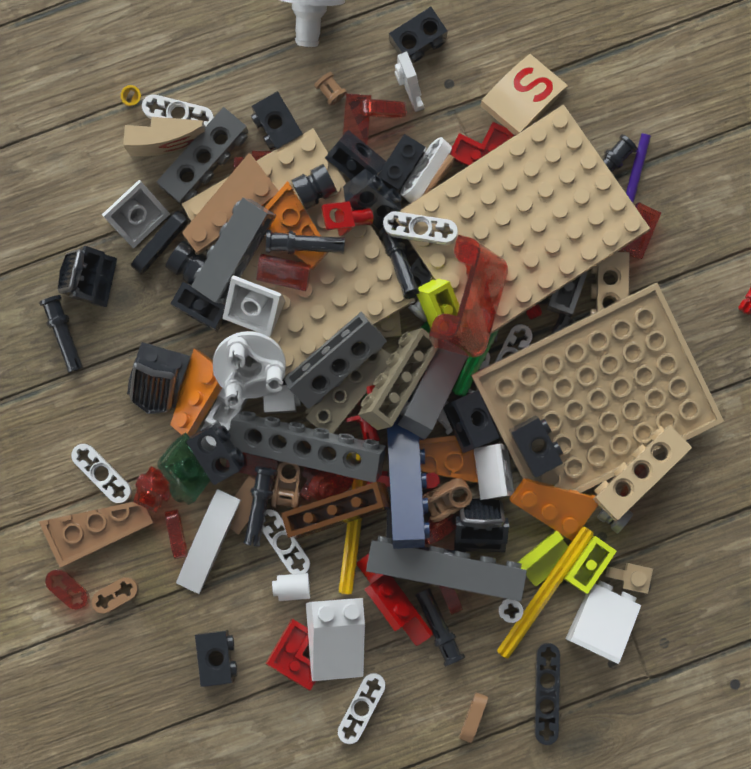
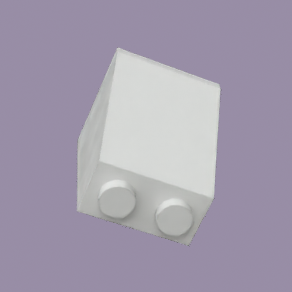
[565,580,641,664]

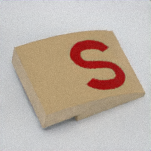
[481,54,568,136]
[123,117,205,157]

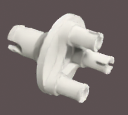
[280,0,345,47]
[213,331,286,409]

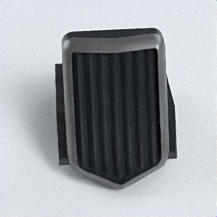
[58,246,117,307]
[127,342,191,414]
[454,498,509,553]

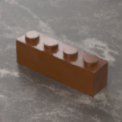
[281,482,391,539]

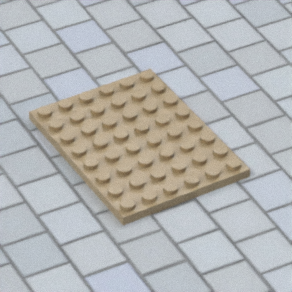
[394,104,650,343]
[182,128,415,378]
[472,283,724,493]

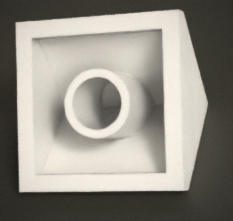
[102,180,170,248]
[222,276,285,337]
[474,444,514,500]

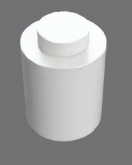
[272,573,310,601]

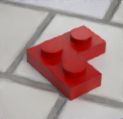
[449,122,514,167]
[265,619,316,691]

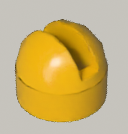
[120,85,141,106]

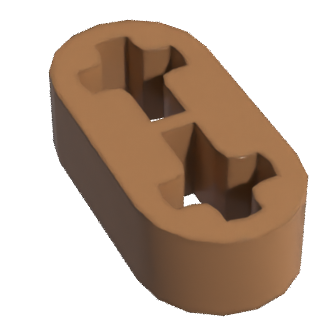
[91,577,139,613]
[459,692,488,743]

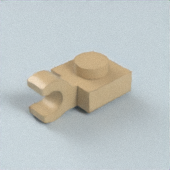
[605,563,653,594]

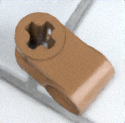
[271,462,302,509]
[422,478,472,522]

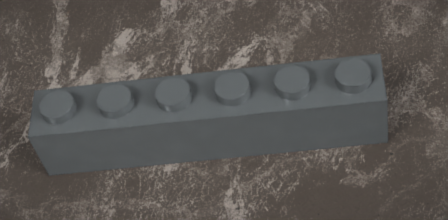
[366,536,527,601]

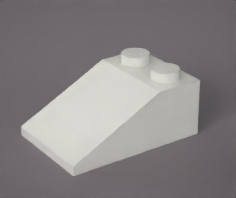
[306,598,365,681]

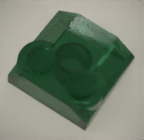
[157,432,211,505]

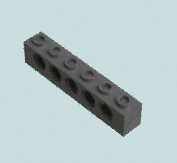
[229,411,386,483]

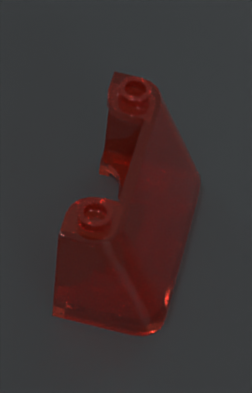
[429,235,508,357]

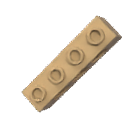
[590,252,629,315]
[593,425,692,521]

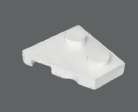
[395,52,424,112]

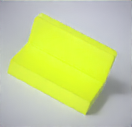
[517,530,568,586]

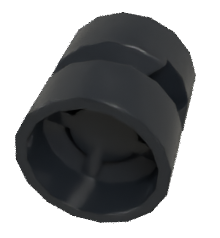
[291,164,338,210]
[165,241,207,286]

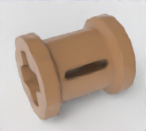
[314,72,347,106]

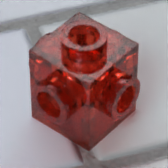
[133,466,174,513]

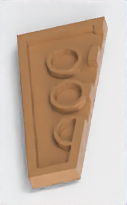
[182,152,278,255]
[38,500,154,568]

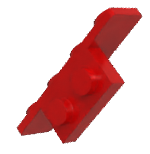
[356,554,433,646]

